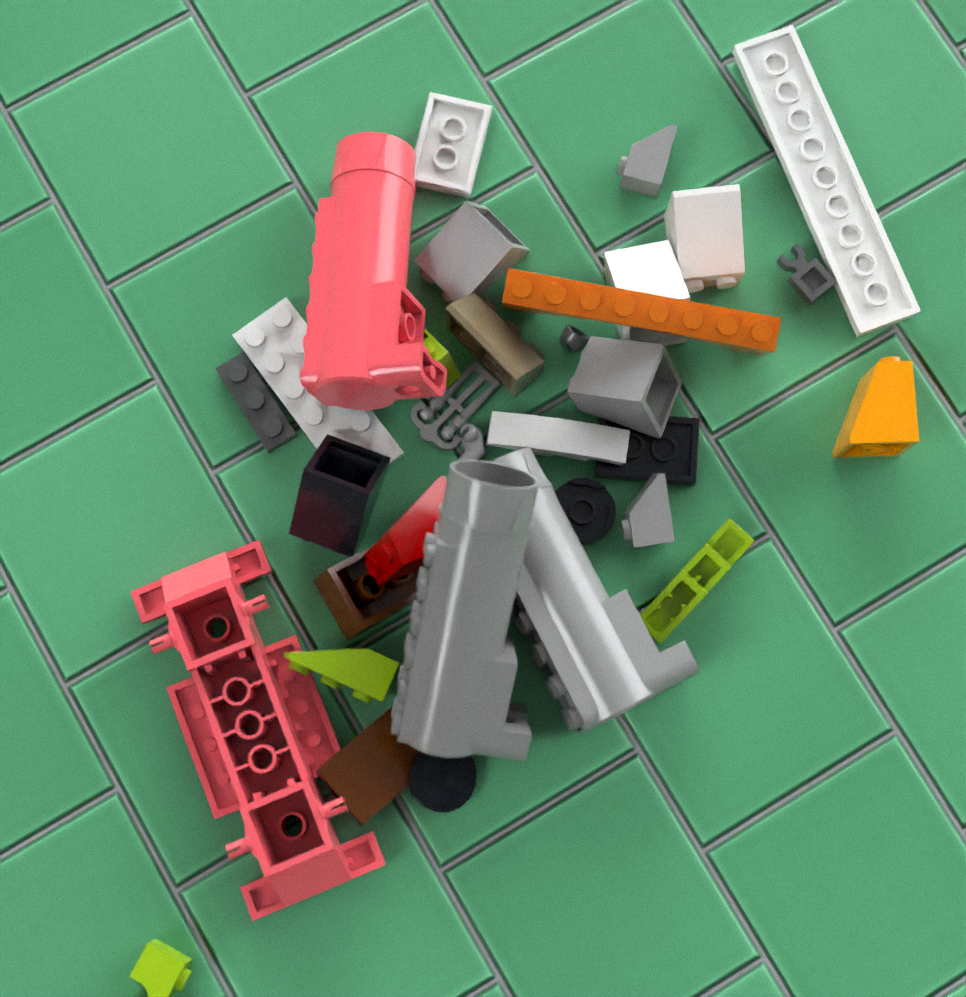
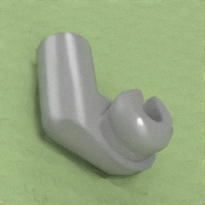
[457,424,485,461]

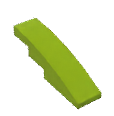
[640,517,755,644]

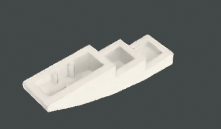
[486,411,630,465]

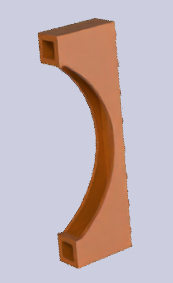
[502,268,782,356]

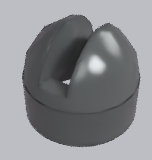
[560,324,589,353]

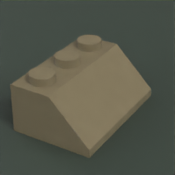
[445,292,545,397]

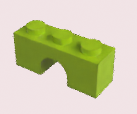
[129,938,192,997]

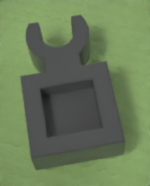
[777,244,837,306]

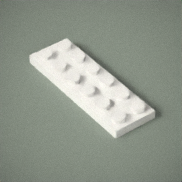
[232,297,404,467]

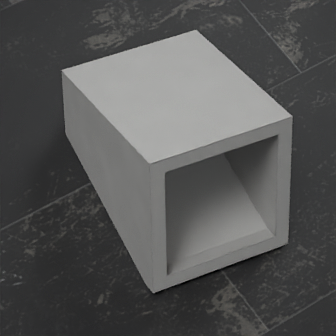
[414,201,531,304]
[567,336,682,438]

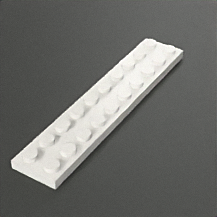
[732,25,921,337]

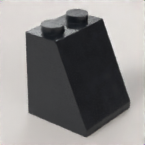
[289,434,391,557]

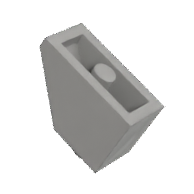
[617,124,678,198]
[620,473,675,548]

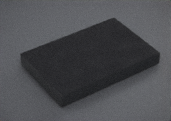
[594,416,700,486]

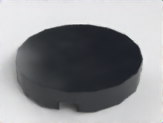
[555,478,616,545]
[408,751,477,812]

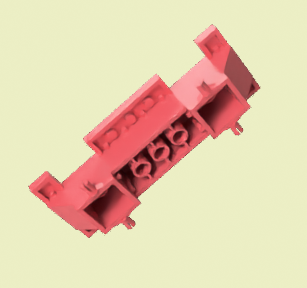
[130,540,386,921]

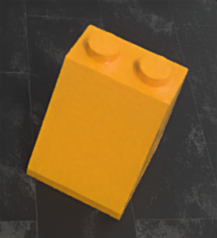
[832,356,919,458]

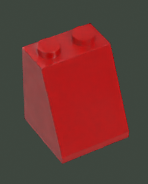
[364,475,447,586]

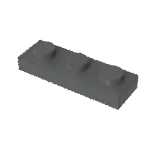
[216,352,297,453]

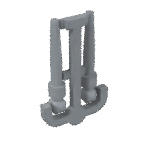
[410,361,500,451]

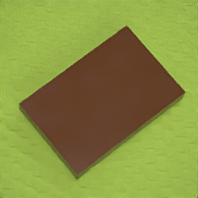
[315,707,418,827]

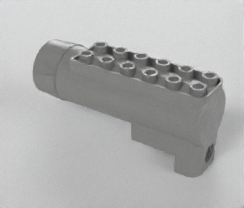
[491,448,698,734]
[391,460,539,762]

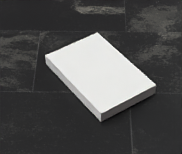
[415,92,492,199]

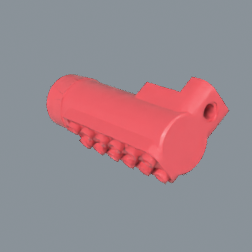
[300,132,447,410]

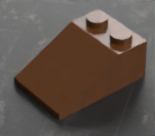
[313,546,418,641]

